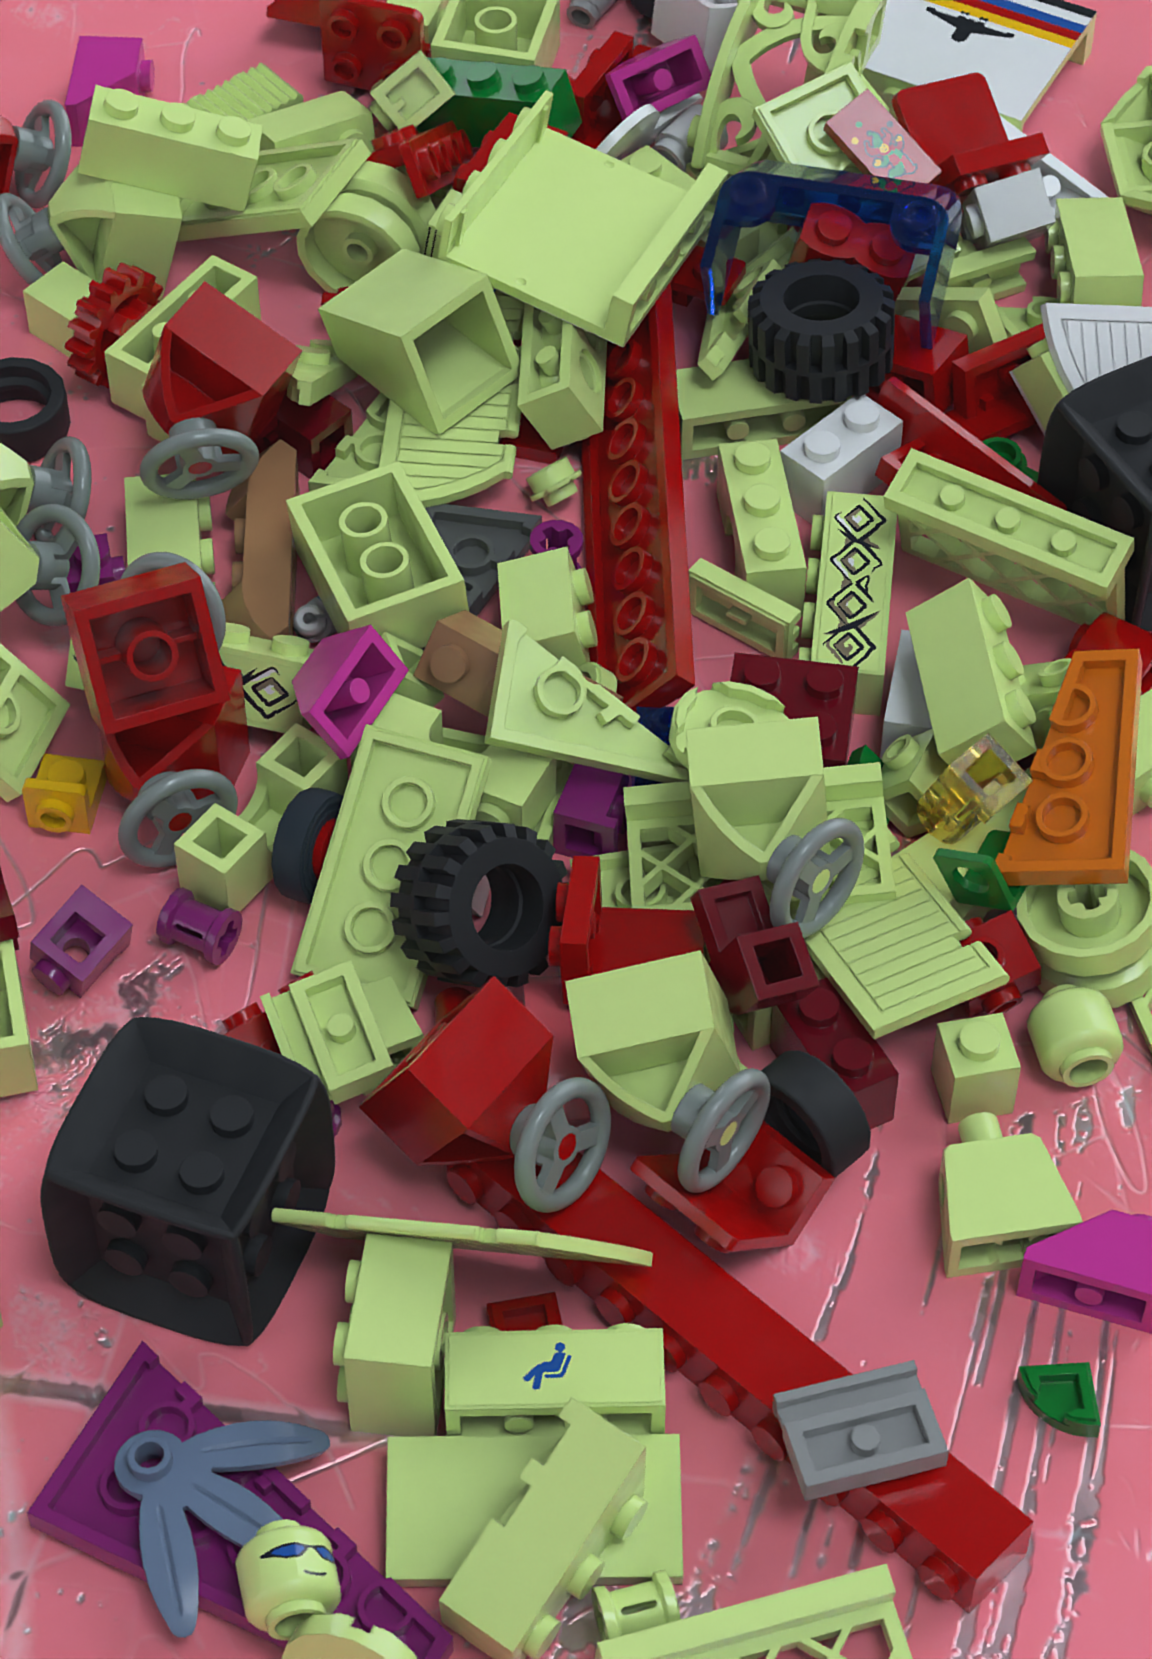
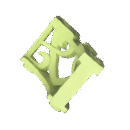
[687,0,887,198]

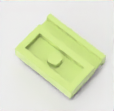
[260,960,394,1105]

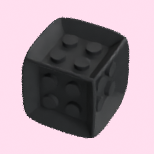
[1037,356,1152,631]
[40,1017,335,1346]

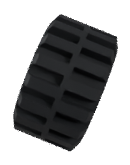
[748,258,895,404]
[390,819,568,988]

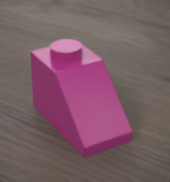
[605,34,711,121]
[65,36,155,147]
[292,624,409,760]
[1016,1210,1152,1334]

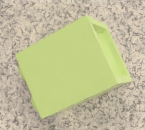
[318,248,520,435]

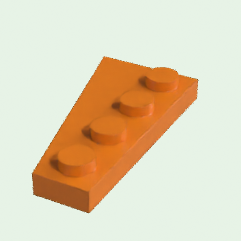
[995,649,1143,886]

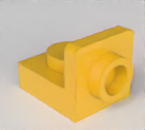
[22,753,107,834]

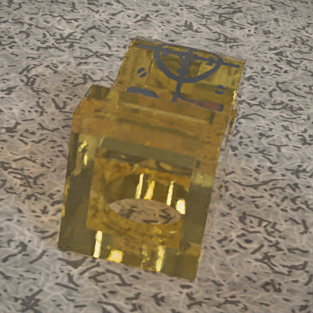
[916,733,1033,845]

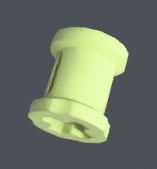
[591,1570,681,1641]

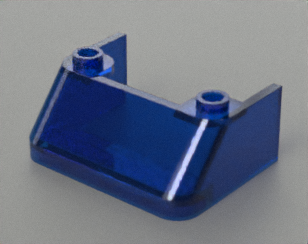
[700,160,962,349]

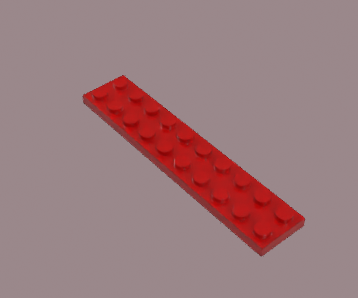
[582,281,695,725]

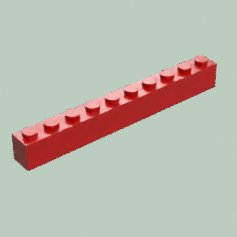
[446,1152,1034,1614]

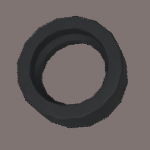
[0,357,71,462]
[761,1050,871,1178]

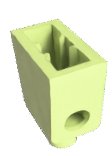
[938,1112,1083,1278]

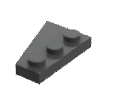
[421,504,542,651]

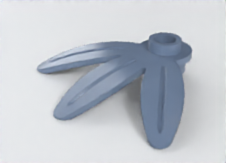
[114,1420,330,1637]

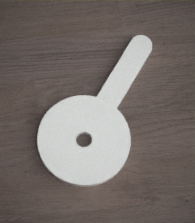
[596,93,704,160]

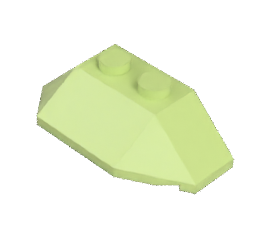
[1100,66,1152,216]

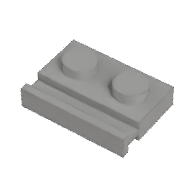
[772,1360,949,1501]

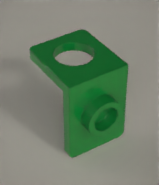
[933,830,1027,912]

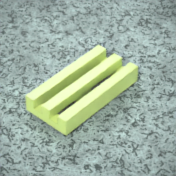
[688,558,801,659]

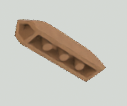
[222,439,300,640]

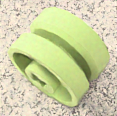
[296,161,436,293]
[1016,849,1152,1008]

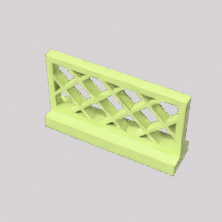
[883,448,1134,625]
[623,762,896,910]
[594,1563,913,1659]

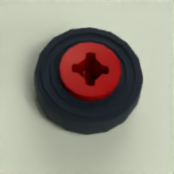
[271,788,344,904]

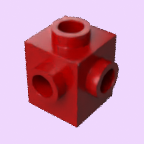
[959,910,1041,1018]

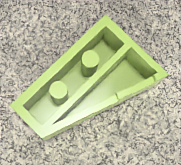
[439,1396,648,1659]

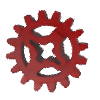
[65,262,164,389]

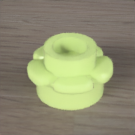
[526,456,582,507]

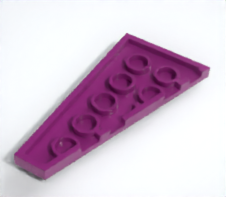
[27,1340,454,1659]

